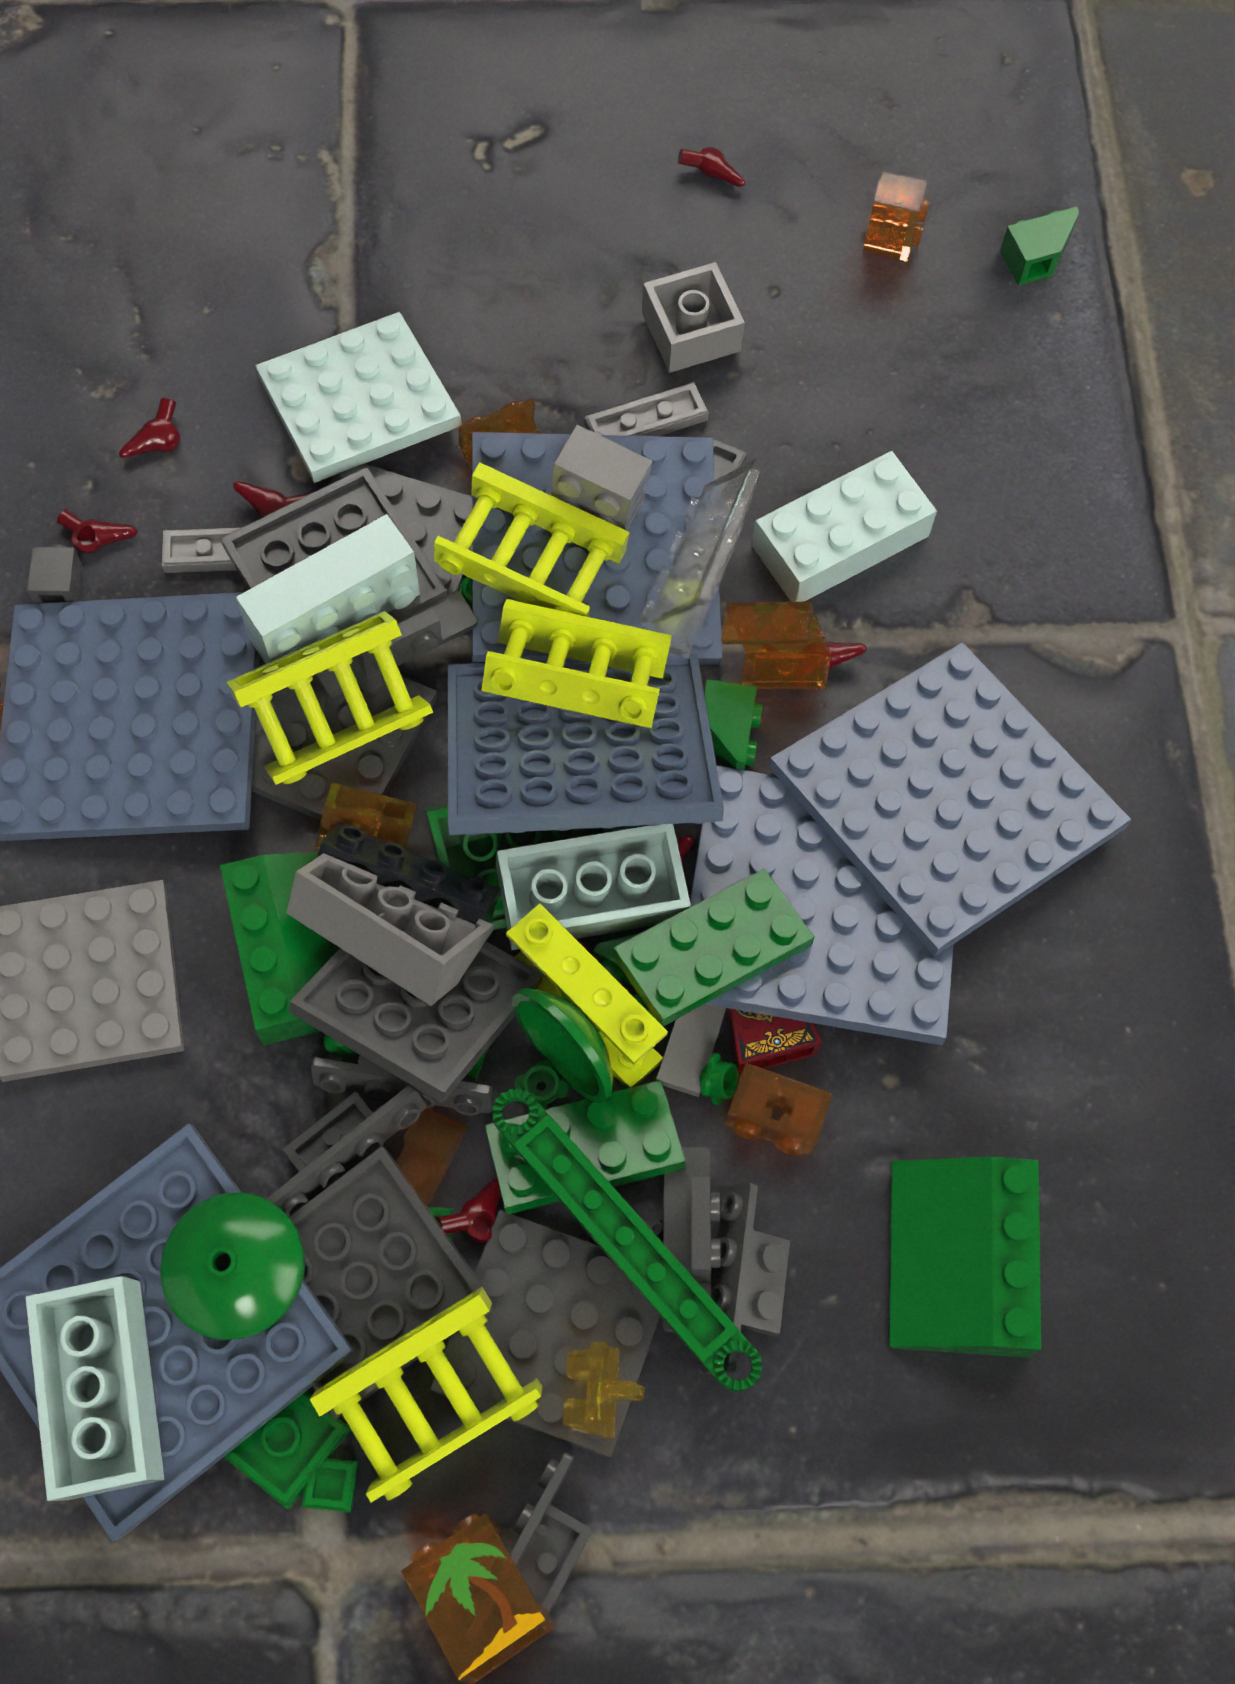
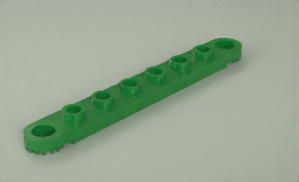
[492,1088,762,1392]

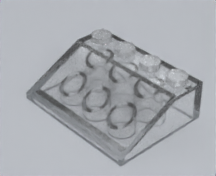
[639,459,764,660]

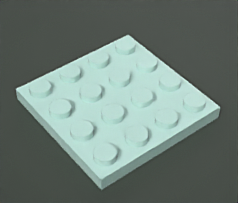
[255,312,462,483]

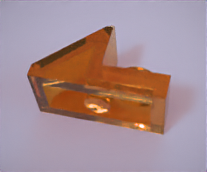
[396,1108,468,1206]

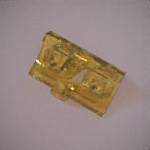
[563,1342,645,1439]

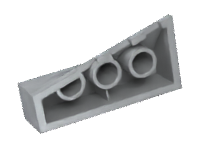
[286,853,494,1006]

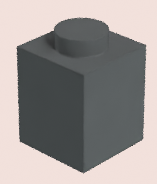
[27,544,84,604]

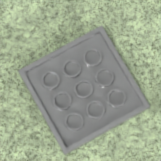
[0,880,184,1082]

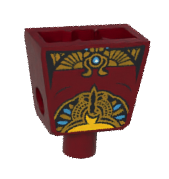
[726,1008,822,1076]

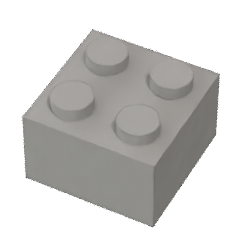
[642,262,745,373]
[551,425,652,531]

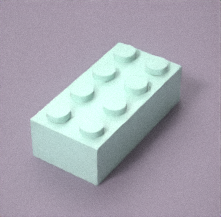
[751,451,937,607]
[236,514,420,664]
[496,824,691,950]
[26,1276,164,1501]

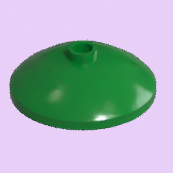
[512,988,613,1103]
[160,1192,305,1340]

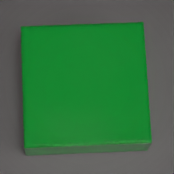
[301,1456,359,1513]

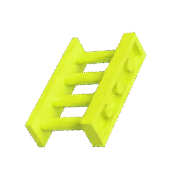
[434,462,630,617]
[481,599,672,728]
[226,611,433,785]
[506,903,668,1089]
[309,1287,542,1503]

